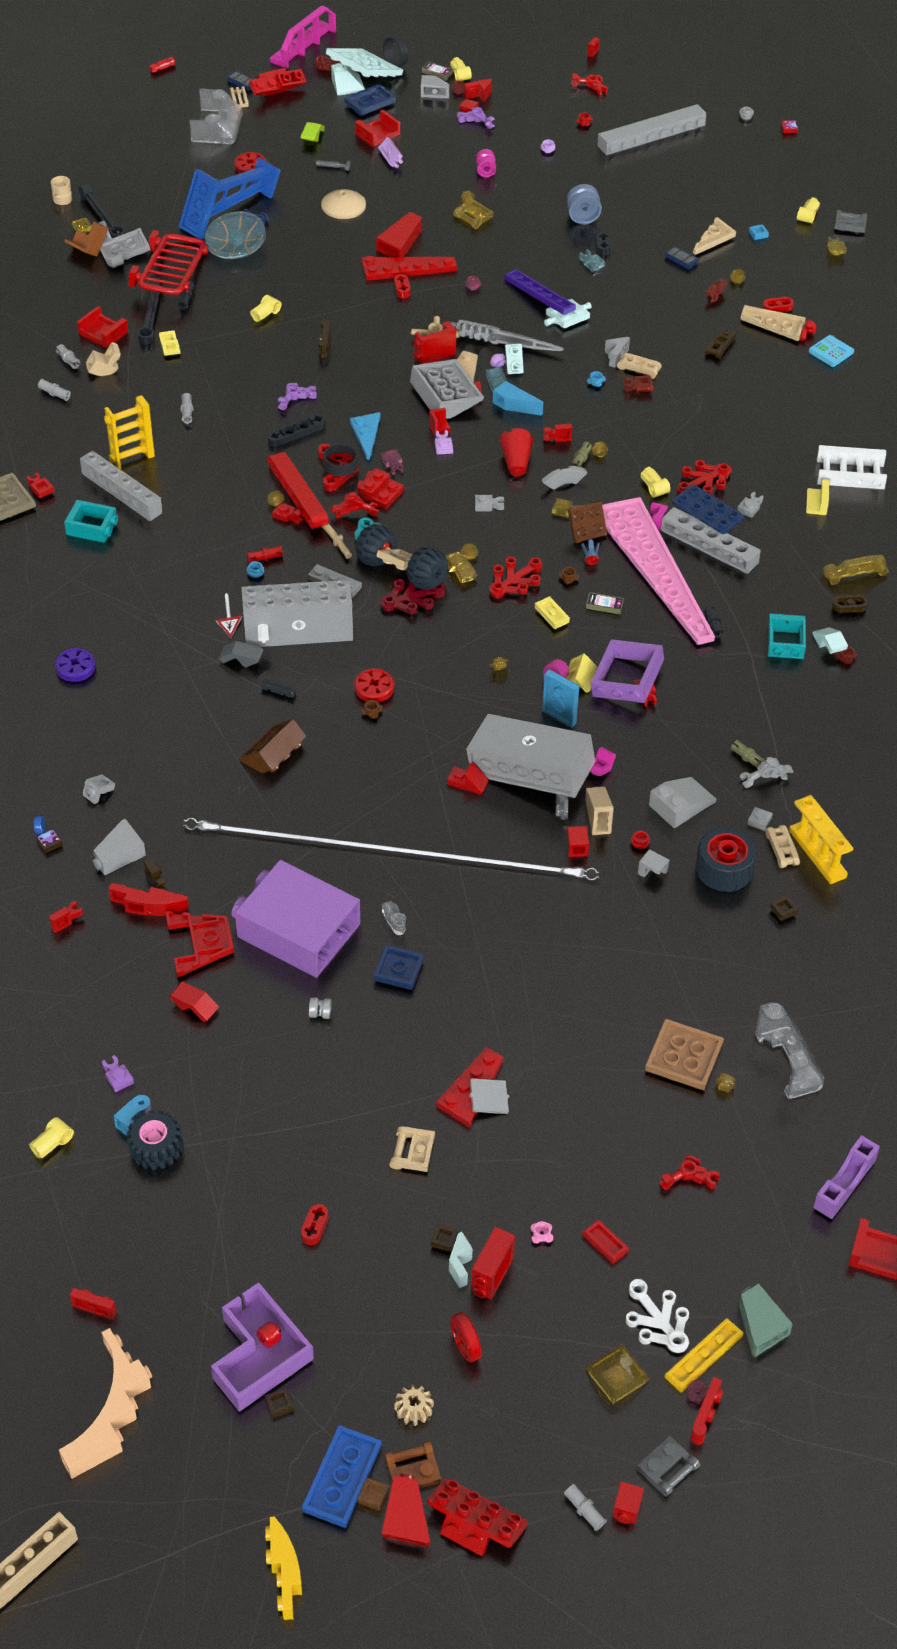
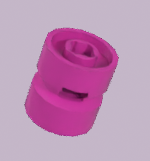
[476,149,496,177]

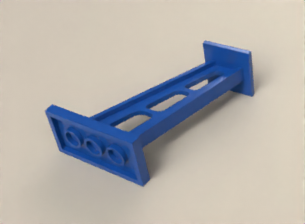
[178,158,281,239]

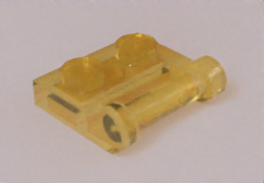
[453,199,494,229]

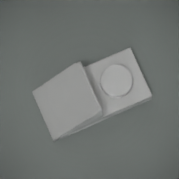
[605,337,630,368]

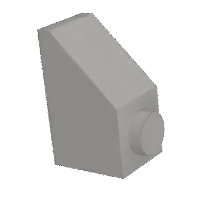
[421,75,449,98]

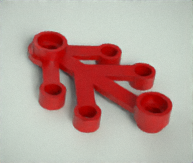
[677,460,732,495]
[489,557,542,598]

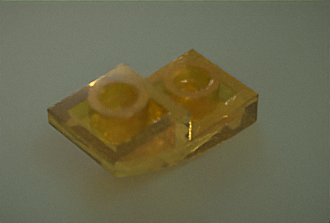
[445,552,478,583]

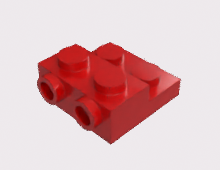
[357,468,404,509]

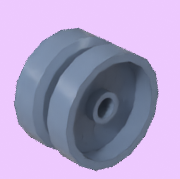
[567,184,602,224]

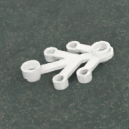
[626,1279,689,1353]

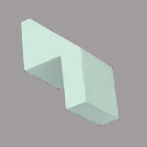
[812,627,848,654]
[449,1232,473,1288]

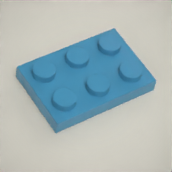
[542,670,579,728]

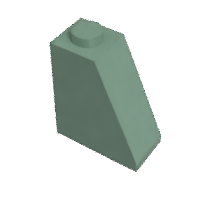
[739,1283,793,1357]

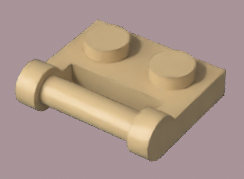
[389,1126,435,1172]

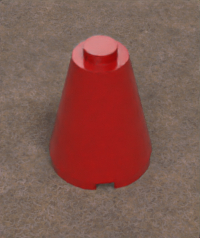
[500,428,533,477]

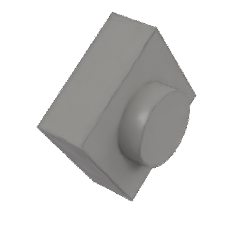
[747,807,773,831]

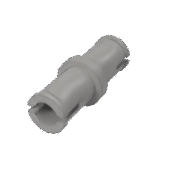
[56,344,81,369]
[38,379,71,401]
[180,393,193,424]
[564,1484,607,1531]

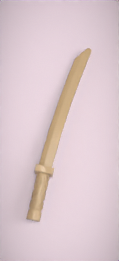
[322,524,352,559]

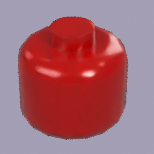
[256,1322,282,1348]

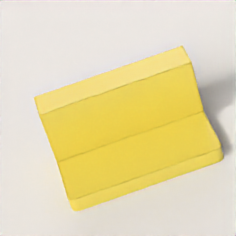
[806,479,829,515]
[566,654,598,693]

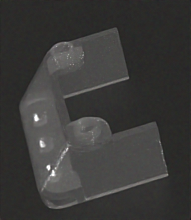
[190,89,243,144]

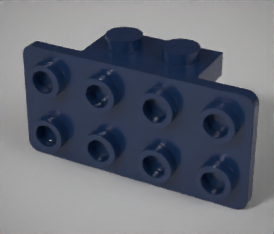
[672,485,744,534]

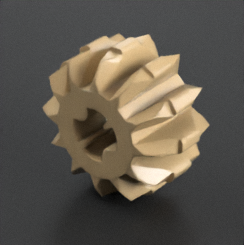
[394,1384,434,1426]

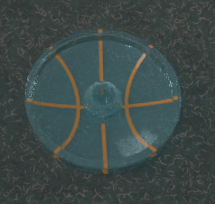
[205,211,266,259]

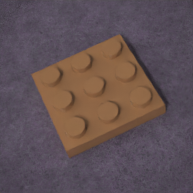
[645,1019,724,1090]

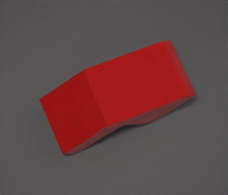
[169,982,219,1022]

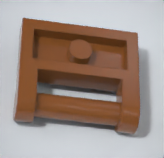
[384,1441,441,1489]

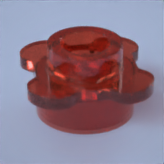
[451,81,465,94]
[836,646,857,664]

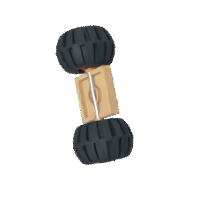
[355,524,448,590]

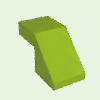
[301,122,325,142]

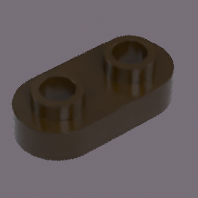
[832,595,868,613]

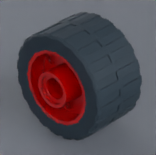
[696,827,757,892]

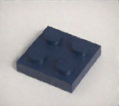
[374,945,424,990]

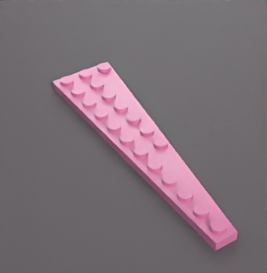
[602,497,715,645]

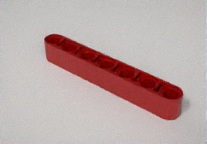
[268,452,329,529]

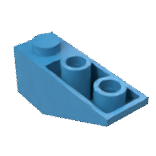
[493,381,543,415]

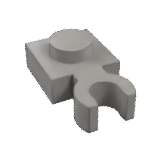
[737,492,763,518]
[475,495,504,512]

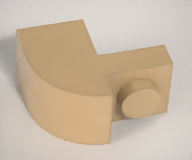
[86,342,120,376]

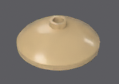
[321,189,366,219]

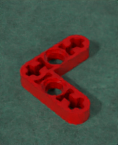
[318,444,359,491]

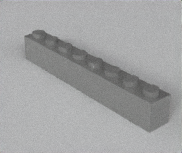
[598,104,706,155]

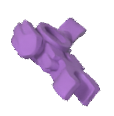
[457,107,495,129]
[278,383,317,410]

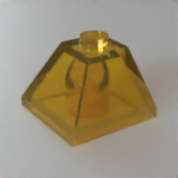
[586,1344,650,1404]

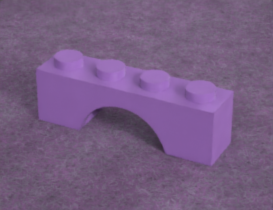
[813,1135,880,1219]

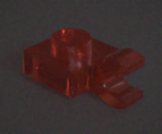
[706,278,728,303]

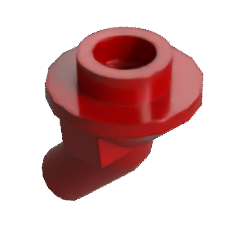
[800,320,816,341]

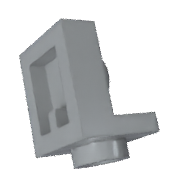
[83,775,115,804]

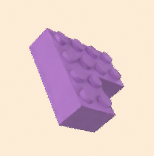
[211,1282,314,1412]

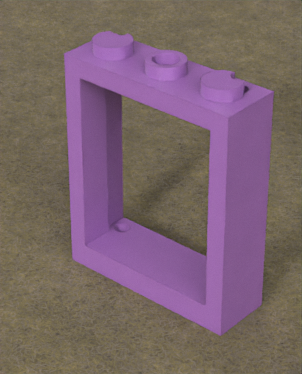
[590,639,664,703]

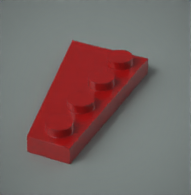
[436,1047,503,1128]

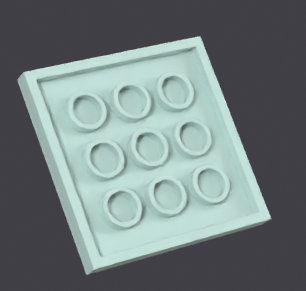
[326,48,403,77]

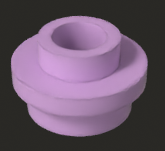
[541,140,555,153]
[490,354,506,369]

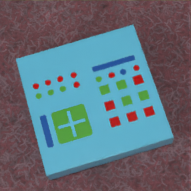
[809,335,854,367]

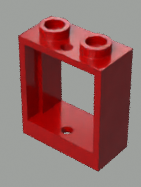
[471,1227,515,1300]

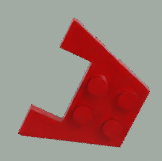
[165,911,234,977]

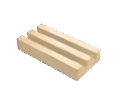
[230,86,248,108]

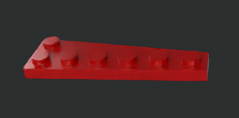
[361,256,457,281]

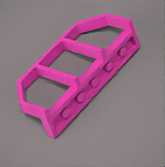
[270,5,336,69]

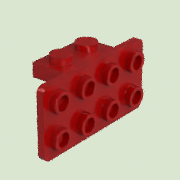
[427,1478,528,1556]

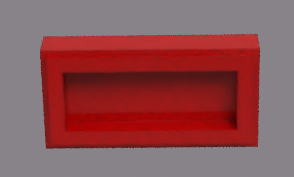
[582,1219,629,1264]

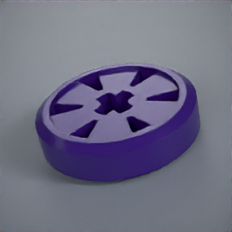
[55,648,96,682]

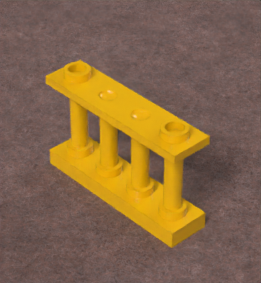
[104,395,155,469]
[789,795,853,884]

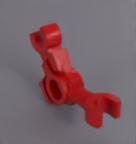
[571,74,608,95]
[330,492,379,519]
[659,1155,720,1190]

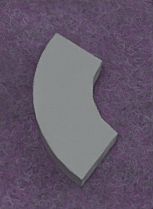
[542,466,587,490]

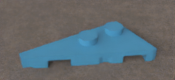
[350,412,381,460]

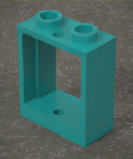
[64,500,118,543]
[768,614,806,659]

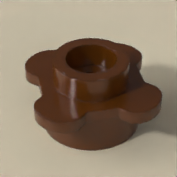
[559,567,579,584]
[361,700,383,718]

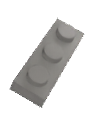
[308,564,362,598]

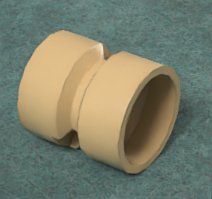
[51,176,72,205]

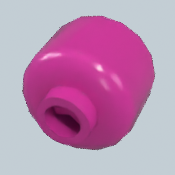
[543,659,569,678]

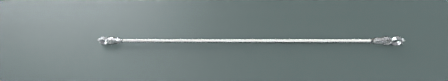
[183,818,599,880]

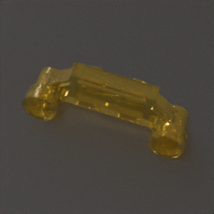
[823,555,889,585]

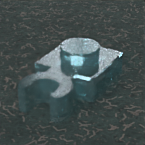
[579,249,605,271]

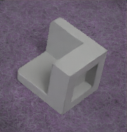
[638,849,669,877]

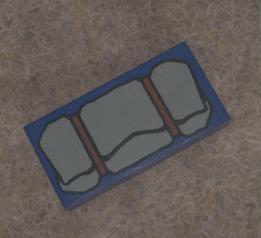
[227,71,253,91]
[665,246,699,269]

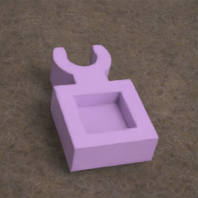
[435,430,453,455]

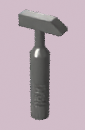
[316,160,351,171]

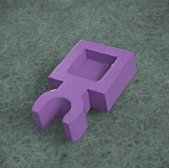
[102,1055,134,1092]

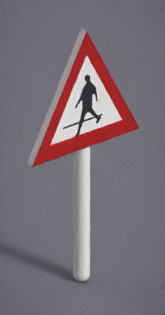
[216,593,242,639]

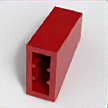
[382,1473,431,1547]

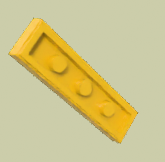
[665,1318,744,1393]

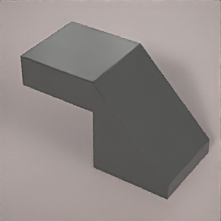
[218,641,263,667]

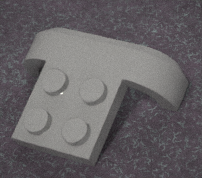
[99,221,150,268]

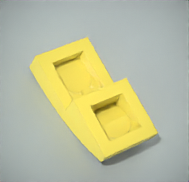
[159,330,180,356]

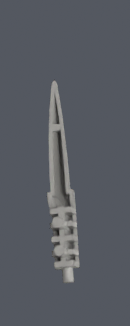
[451,319,564,351]

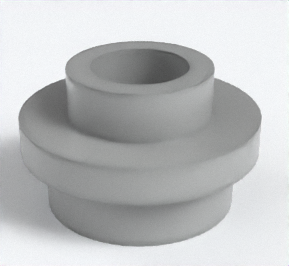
[739,106,754,120]

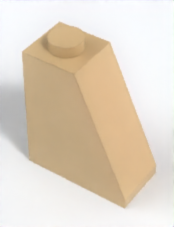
[585,787,613,835]

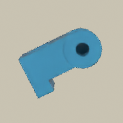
[114,1095,151,1135]

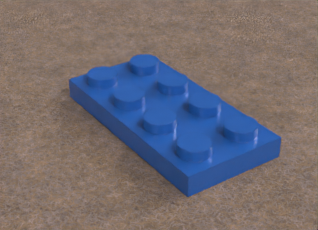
[302,1425,382,1528]

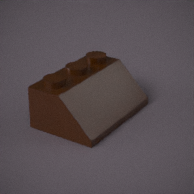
[239,719,306,773]

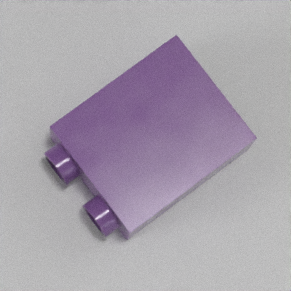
[232,860,360,978]

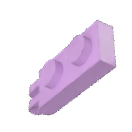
[378,137,403,168]

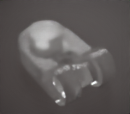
[556,794,568,820]
[382,901,406,935]

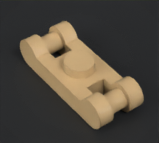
[617,353,662,379]
[765,825,800,868]

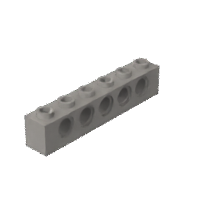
[80,450,162,521]
[661,507,761,574]

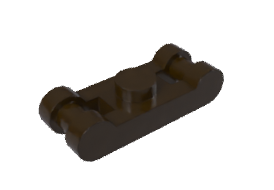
[318,319,330,358]
[705,328,737,359]

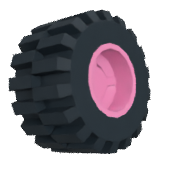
[127,1110,183,1170]

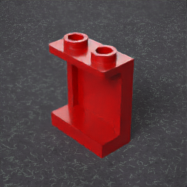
[355,110,401,147]
[77,306,128,348]
[413,321,456,364]
[849,1218,897,1280]

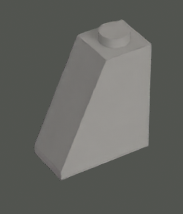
[93,819,146,875]

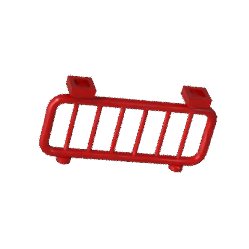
[129,230,209,295]

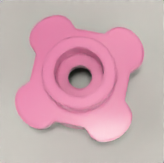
[531,1221,553,1243]

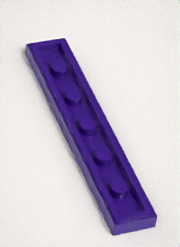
[504,269,576,315]

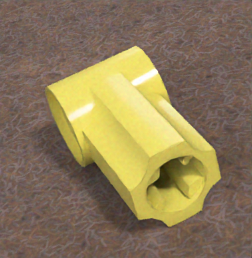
[450,57,472,81]
[797,197,820,224]
[250,295,282,322]
[641,467,670,498]
[29,1117,74,1158]

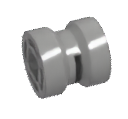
[309,997,332,1019]

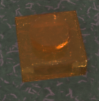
[358,1478,389,1511]

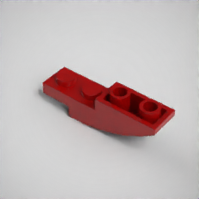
[249,69,306,96]
[109,883,189,916]

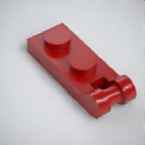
[691,1377,724,1445]

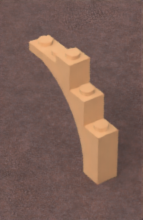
[59,1328,152,1479]

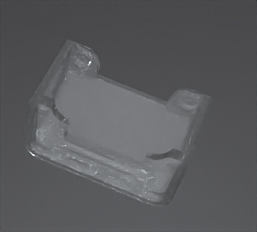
[755,1002,824,1099]

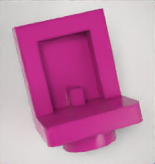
[590,747,616,776]

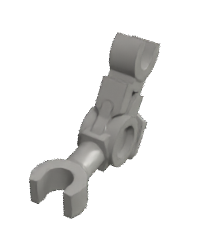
[740,757,793,788]

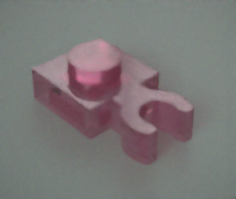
[381,449,404,475]

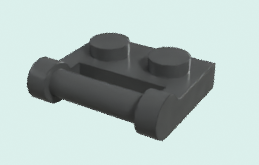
[835,210,867,233]
[637,1436,700,1497]

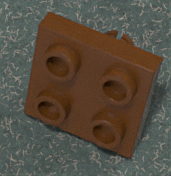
[568,501,608,543]

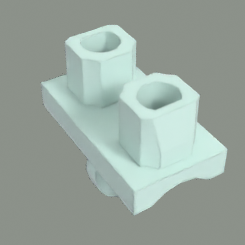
[505,344,524,374]

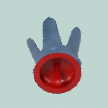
[582,539,600,565]

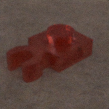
[624,375,653,392]

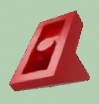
[464,78,492,102]
[447,762,489,795]

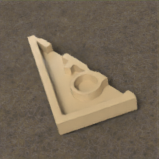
[693,217,736,255]

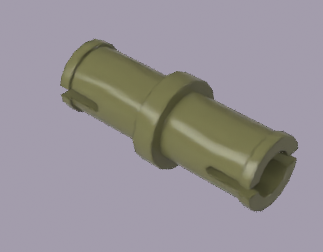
[570,441,592,467]
[731,740,766,768]

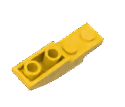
[265,1517,302,1620]

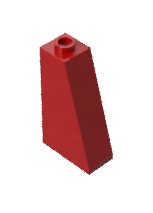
[376,212,422,257]

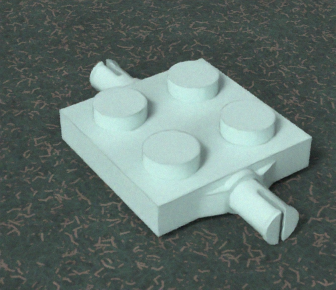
[544,299,592,328]

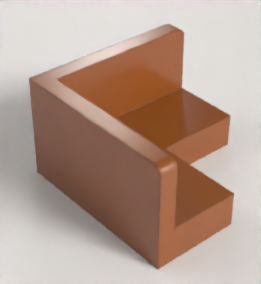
[65,221,108,257]

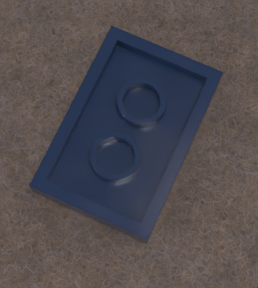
[344,84,396,116]

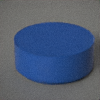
[34,815,46,835]

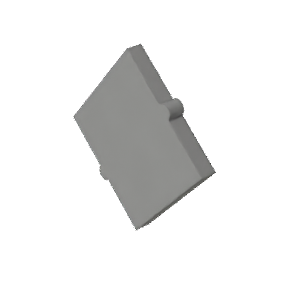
[469,1079,509,1114]

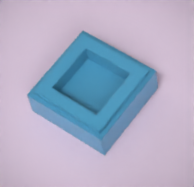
[748,224,769,240]

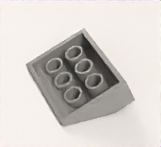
[410,359,484,419]

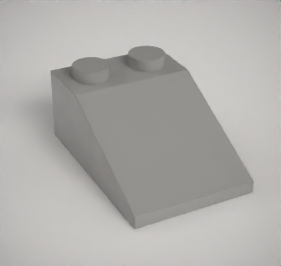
[649,777,717,828]

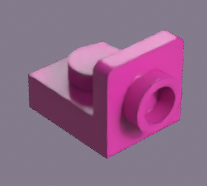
[650,502,668,532]

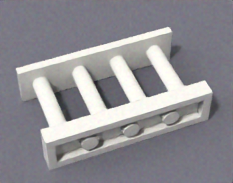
[817,445,887,489]

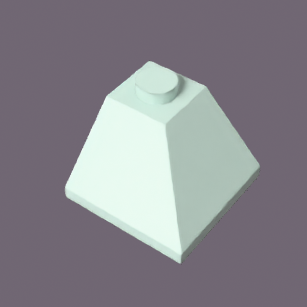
[331,63,365,96]

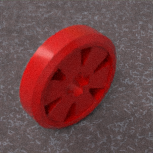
[234,152,267,174]
[354,668,394,702]
[450,1312,482,1363]

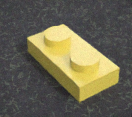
[535,597,570,629]

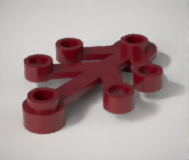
[380,579,445,614]

